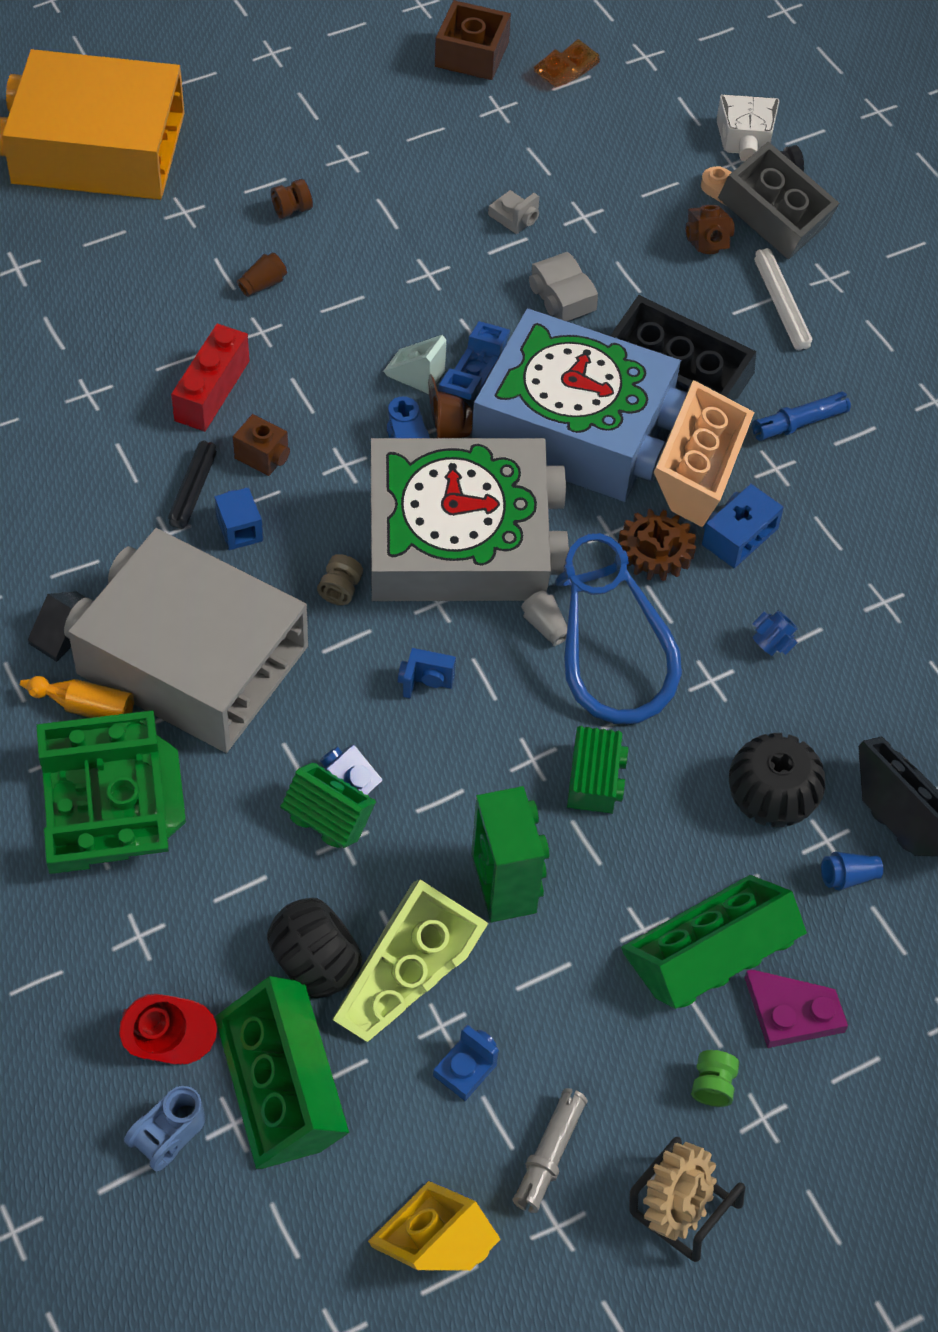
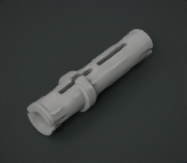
[512,1088,588,1213]

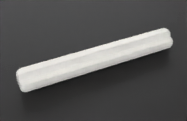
[754,248,812,351]

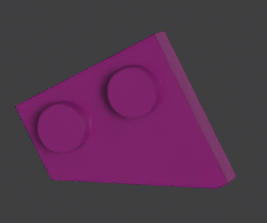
[744,970,848,1048]

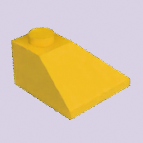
[368,1181,501,1271]

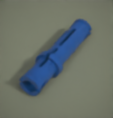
[752,391,851,441]

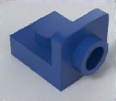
[398,648,456,698]
[433,1025,499,1101]

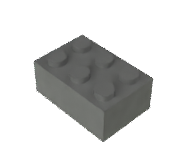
[718,142,840,260]

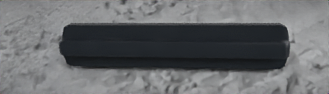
[168,440,217,529]

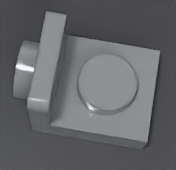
[488,190,539,234]

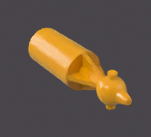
[19,676,134,718]

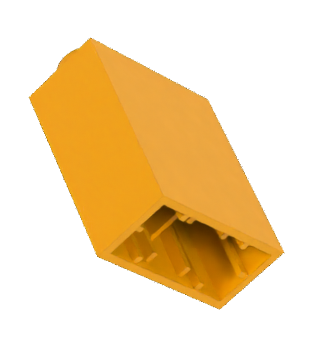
[0,49,185,200]

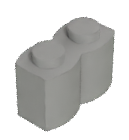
[529,252,598,321]

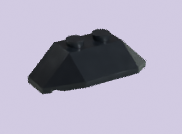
[858,736,938,857]

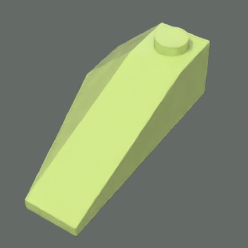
[332,879,488,1042]

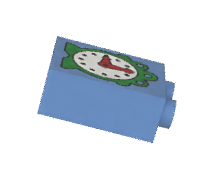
[472,308,687,502]

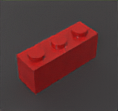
[171,323,250,432]

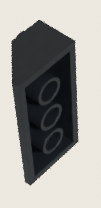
[610,295,756,401]

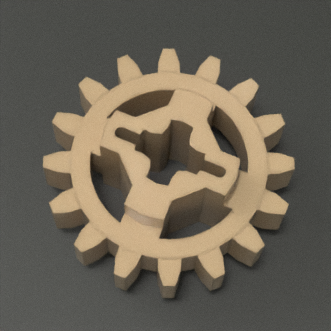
[643,1142,717,1241]

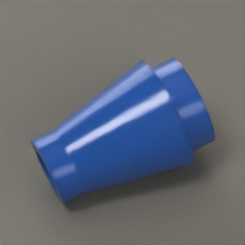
[821,851,883,891]

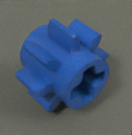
[752,610,798,656]

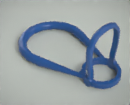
[555,533,682,724]

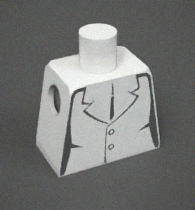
[717,95,779,162]

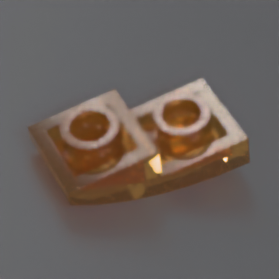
[534,39,600,87]

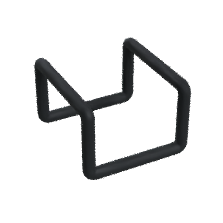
[629,1137,745,1262]

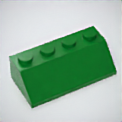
[621,875,807,1009]
[215,976,349,1169]

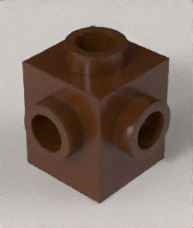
[685,205,734,254]

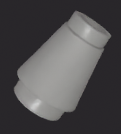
[521,590,567,646]

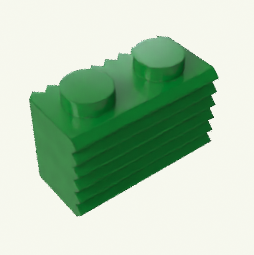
[567,726,628,814]
[280,763,376,848]

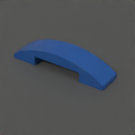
[438,321,510,400]

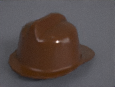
[428,374,472,438]

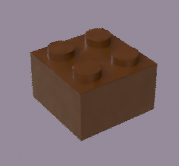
[435,0,511,80]

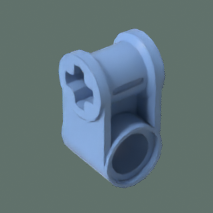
[124,1086,206,1172]

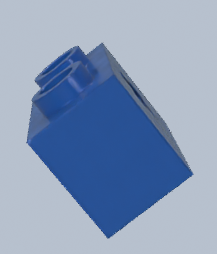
[702,484,784,569]

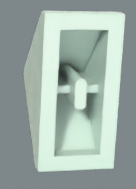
[383,335,446,394]

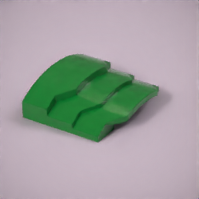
[36,710,186,874]

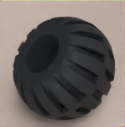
[729,733,825,827]
[267,898,362,998]

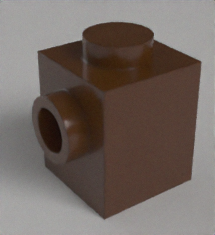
[233,414,290,476]

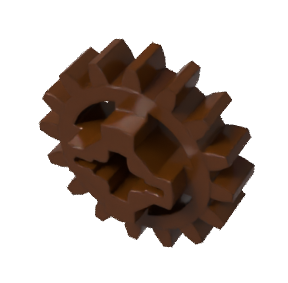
[618,509,696,581]

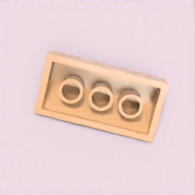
[654,380,754,527]

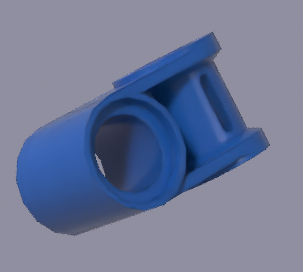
[387,397,430,438]

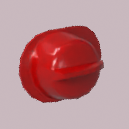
[119,993,217,1064]

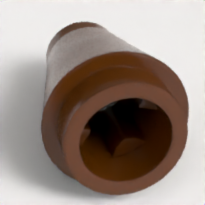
[237,252,287,297]

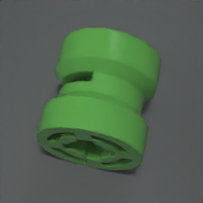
[691,1050,740,1107]

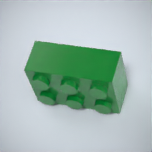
[471,786,549,923]

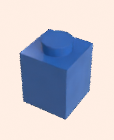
[214,487,263,550]

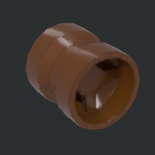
[270,179,313,219]

